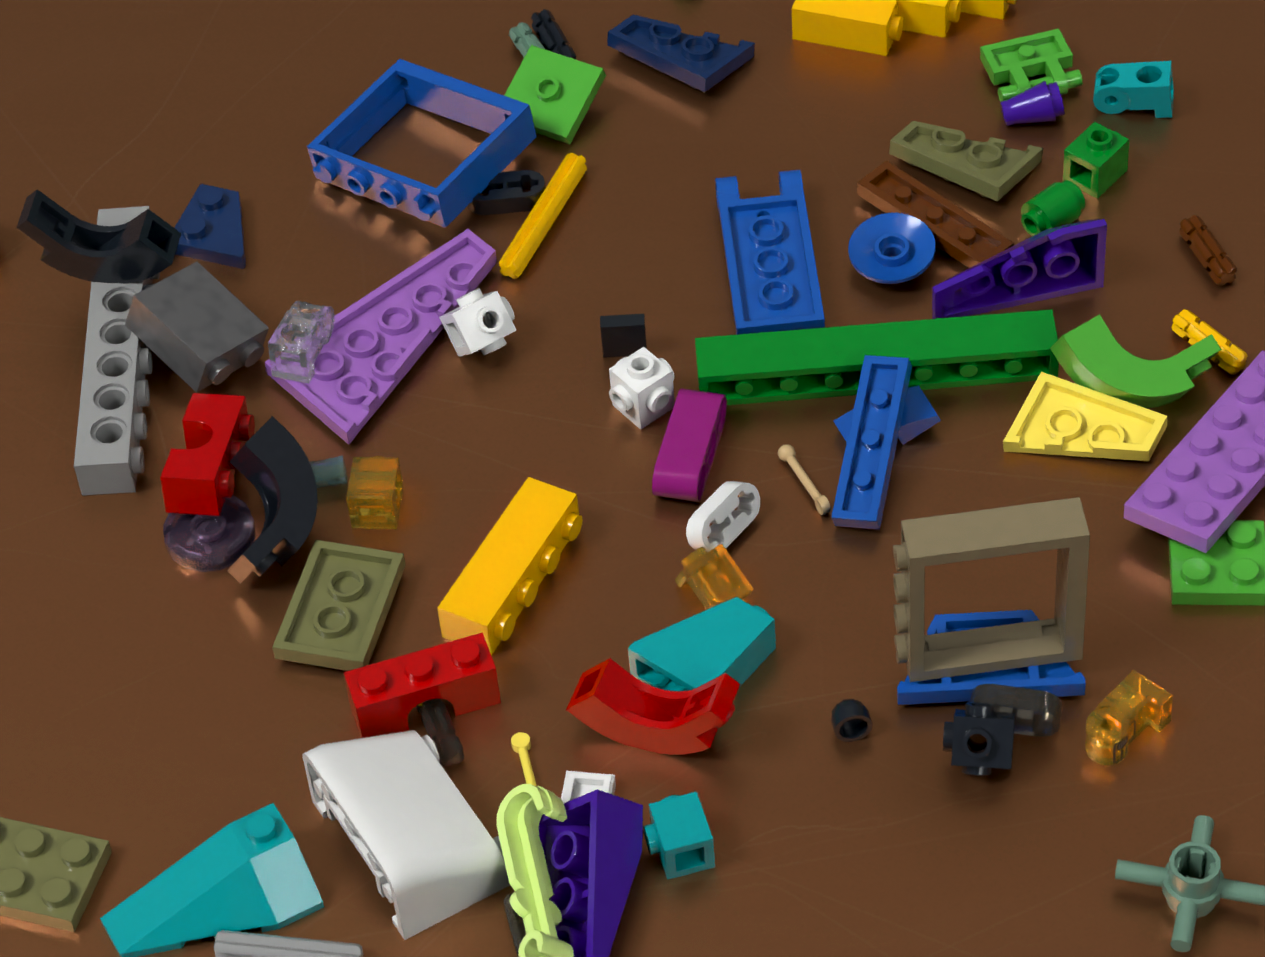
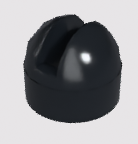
[831,699,873,742]

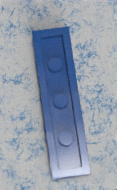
[831,355,912,529]

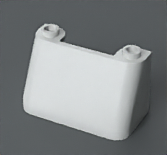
[302,730,510,940]

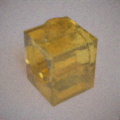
[346,456,404,529]

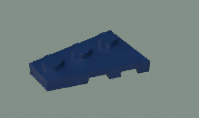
[607,15,755,92]

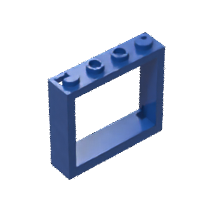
[307,59,537,228]

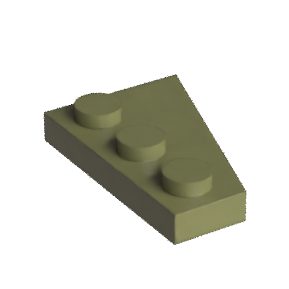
[889,121,1043,202]

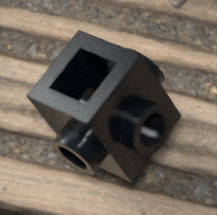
[943,702,1015,775]

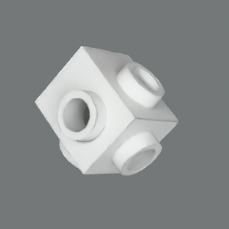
[439,288,516,357]
[609,347,675,430]

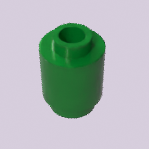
[1021,180,1085,236]

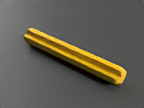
[499,152,587,279]

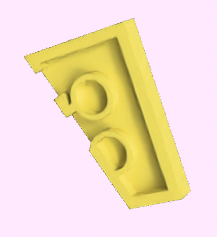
[1003,372,1167,461]

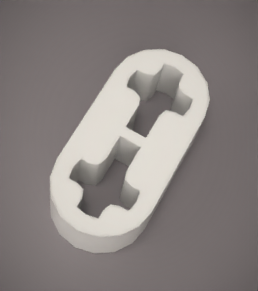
[686,481,760,553]

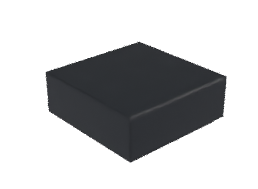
[600,314,647,358]

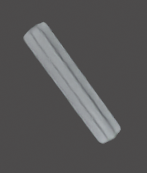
[214,930,364,957]

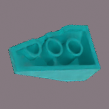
[100,803,324,957]

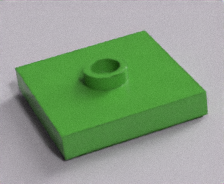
[504,45,606,144]

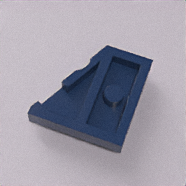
[174,184,246,269]

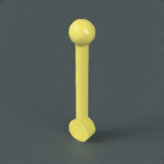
[511,732,537,786]

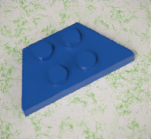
[897,610,1086,705]

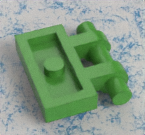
[980,28,1083,102]

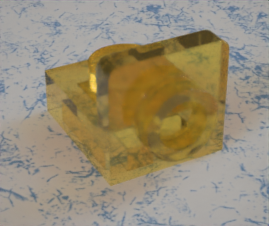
[675,544,754,610]

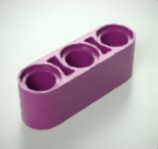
[652,388,727,502]

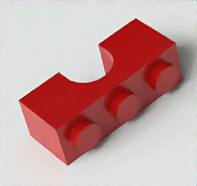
[160,393,255,516]
[344,632,501,738]

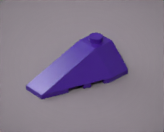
[932,219,1107,319]
[539,789,643,957]

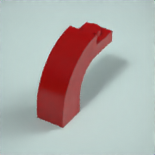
[566,658,740,755]

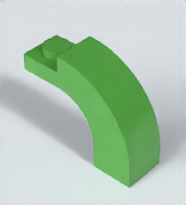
[1050,314,1222,408]

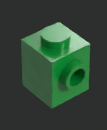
[1063,122,1130,199]

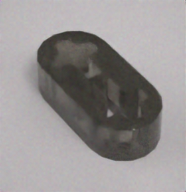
[970,684,1063,737]

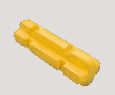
[1171,309,1248,375]

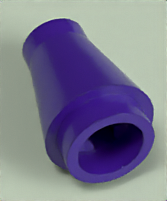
[1000,81,1065,126]

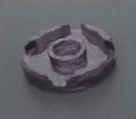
[163,495,255,572]

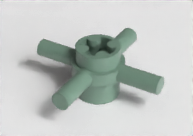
[1115,815,1265,952]

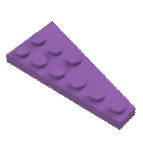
[265,229,497,445]

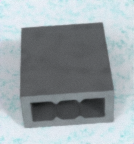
[125,261,269,393]

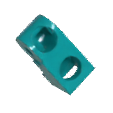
[1093,61,1174,118]

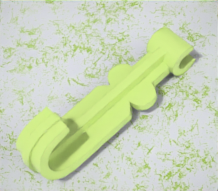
[497,784,574,957]

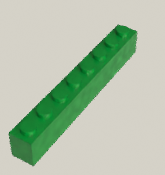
[695,309,1059,405]

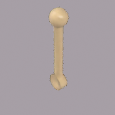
[778,444,831,515]

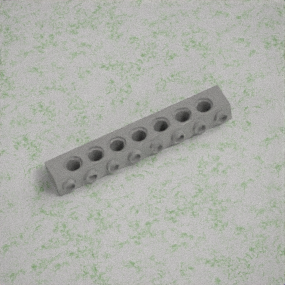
[74,206,160,496]

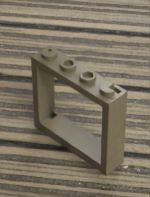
[893,497,1090,682]

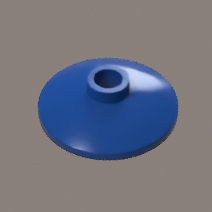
[848,213,936,284]

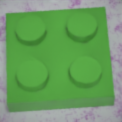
[1168,520,1265,606]

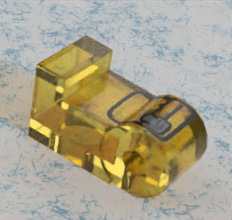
[1085,670,1173,765]

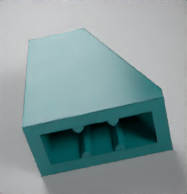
[628,597,776,691]

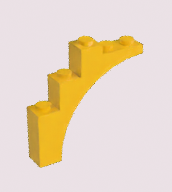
[791,0,1017,56]

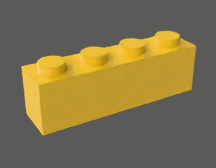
[437,477,583,656]

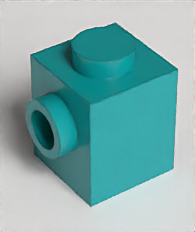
[643,791,715,880]

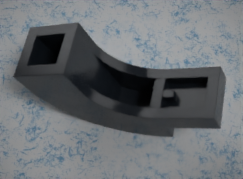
[16,189,181,284]
[227,416,318,584]

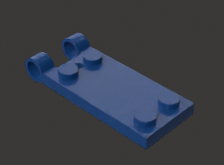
[715,169,825,335]

